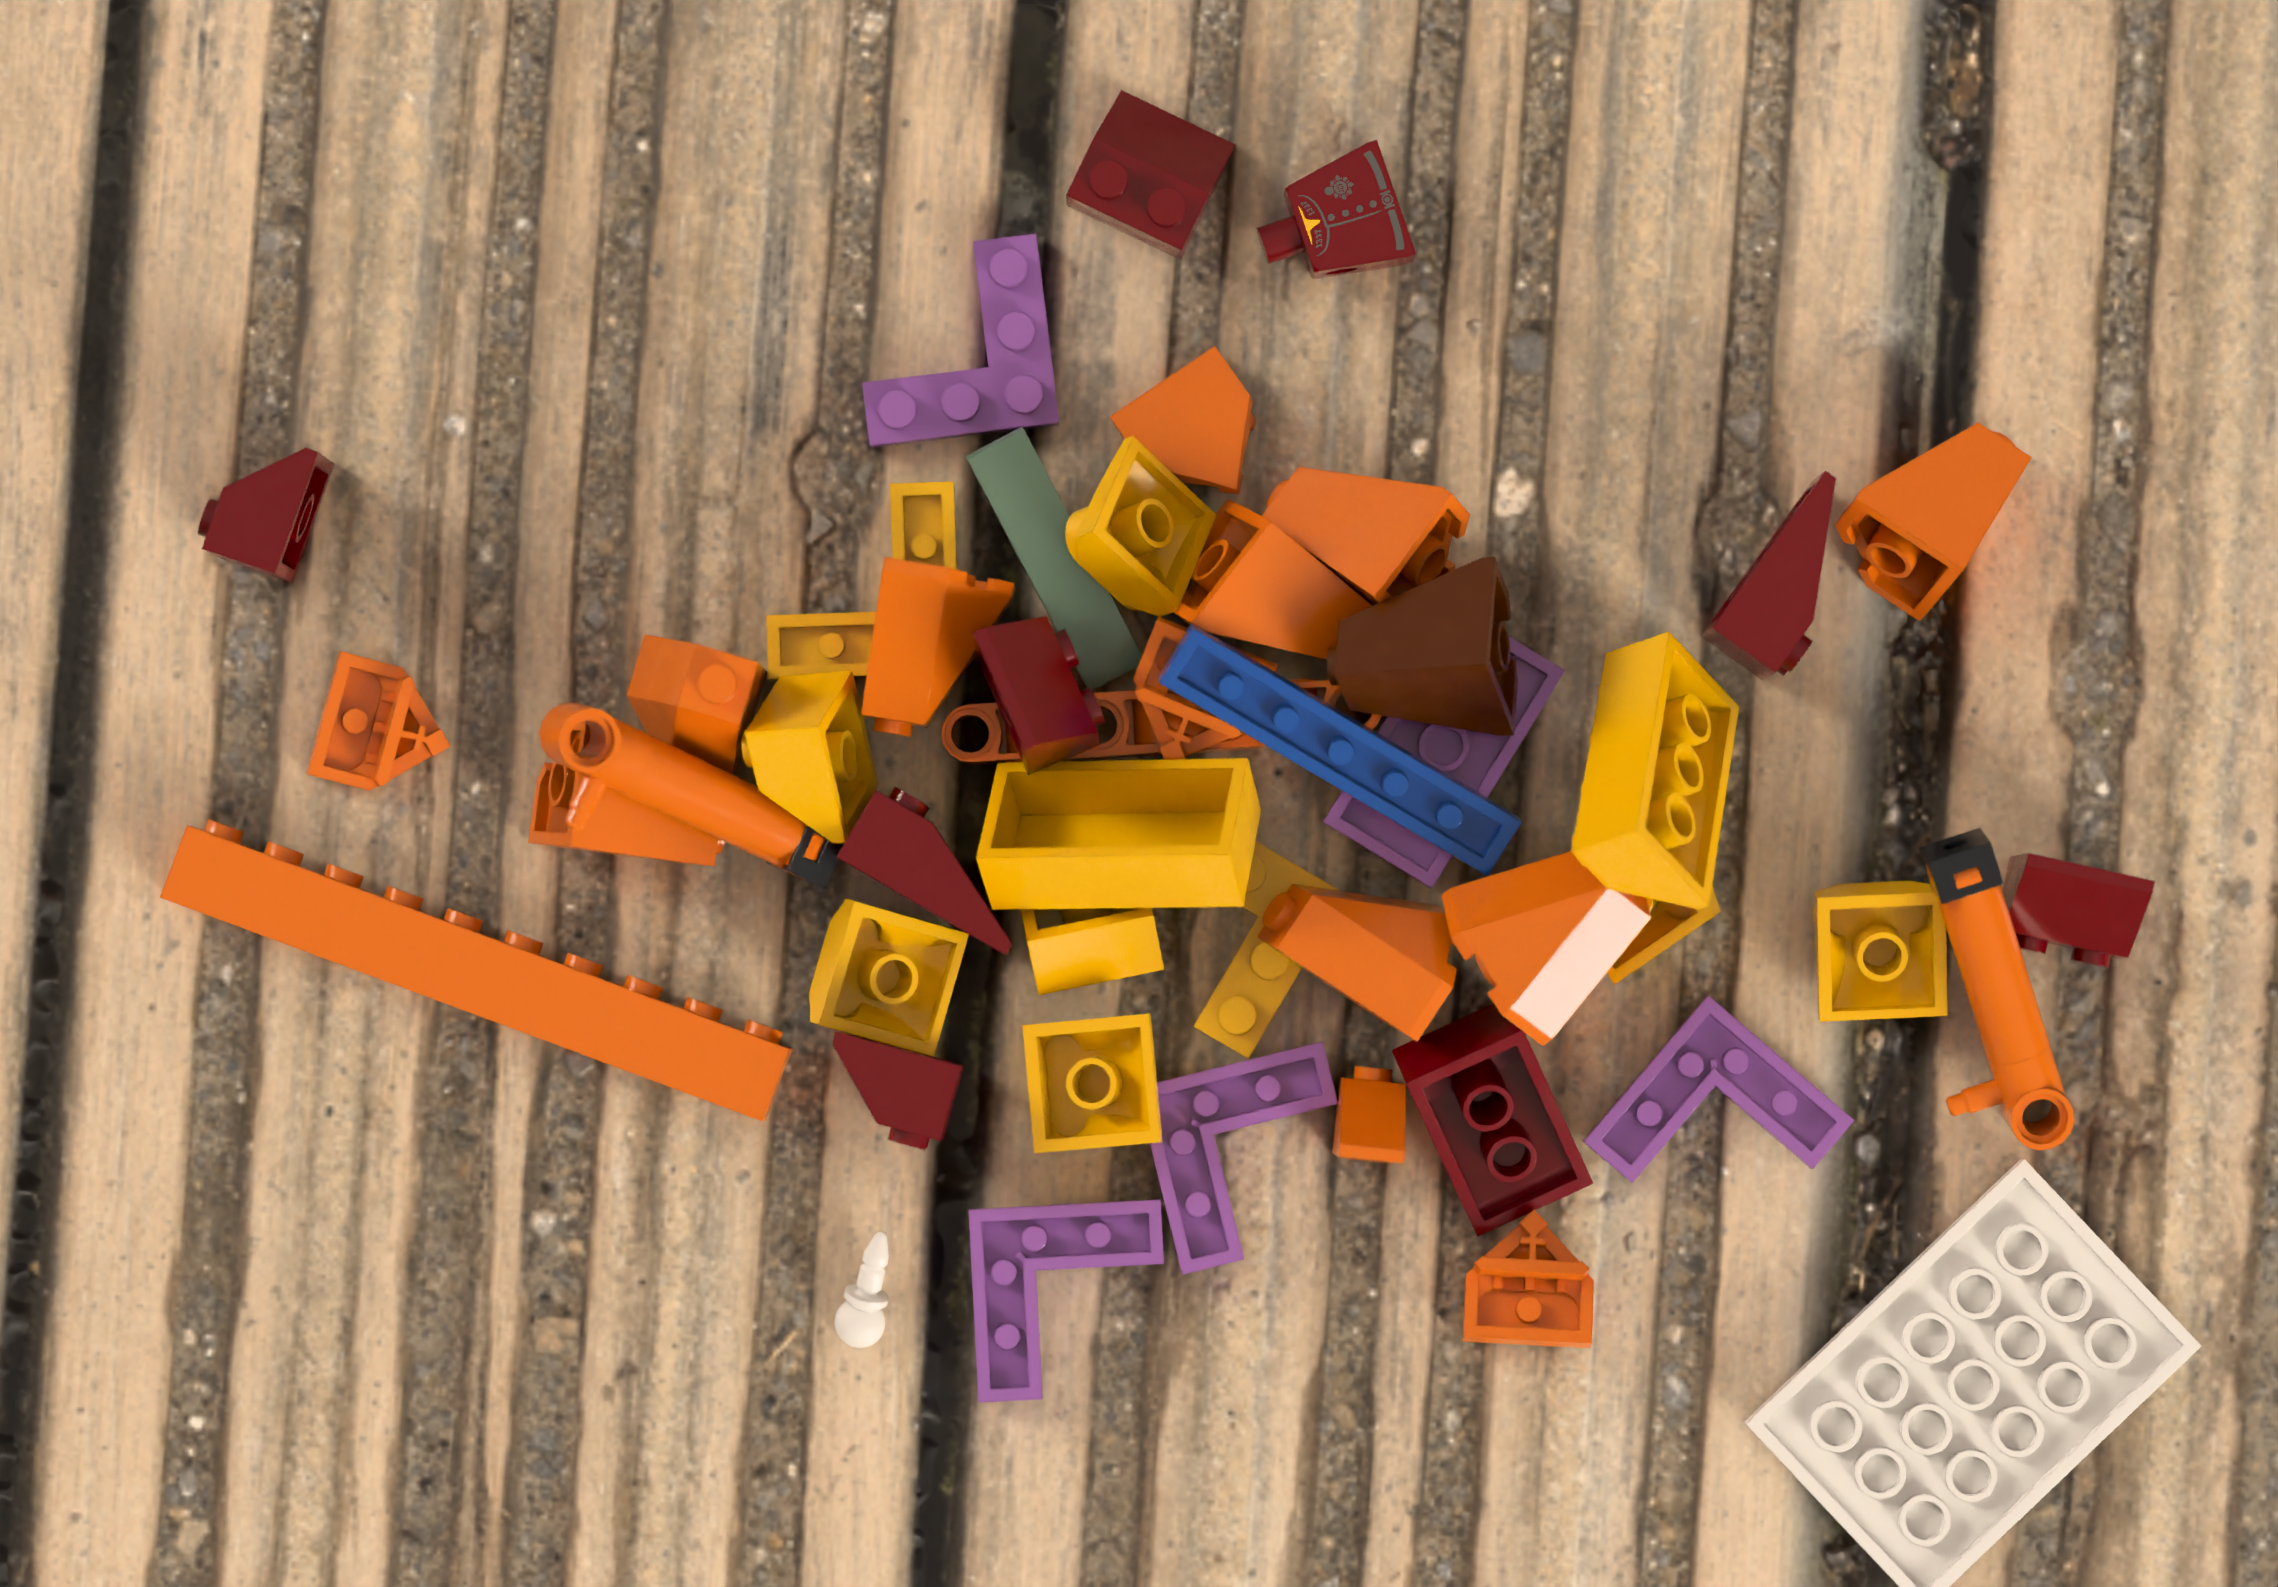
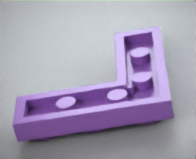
[862,234,1060,448]
[1582,995,1855,1183]
[1150,1042,1338,1275]
[969,1199,1164,1403]

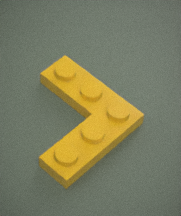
[766,481,957,680]
[1193,841,1338,1059]

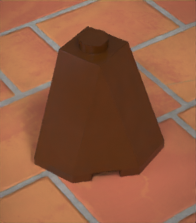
[1327,557,1518,736]

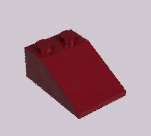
[1701,471,1836,681]
[837,786,1014,956]
[1392,1003,1594,1237]

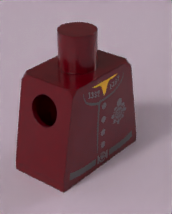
[1256,140,1416,279]

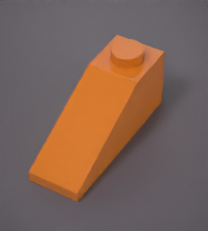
[1332,1066,1406,1164]

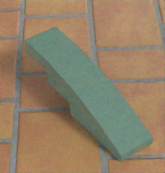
[966,427,1142,691]

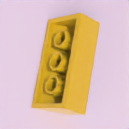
[1572,632,1739,909]

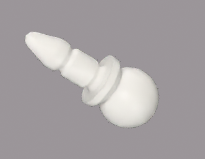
[834,1231,889,1348]

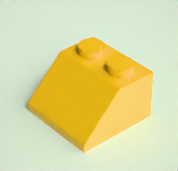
[742,670,879,843]
[1021,908,1164,995]

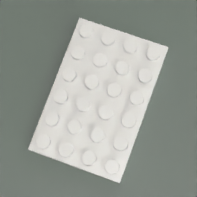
[1743,1159,2201,1587]

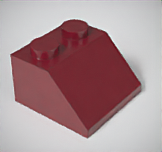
[1066,90,1236,260]
[198,448,334,583]
[973,616,1105,775]
[2003,853,2155,968]
[832,1031,964,1150]

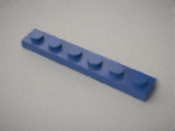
[1158,623,1522,876]

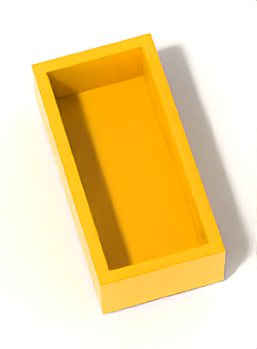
[976,758,1261,910]

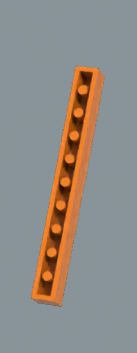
[160,819,792,1121]

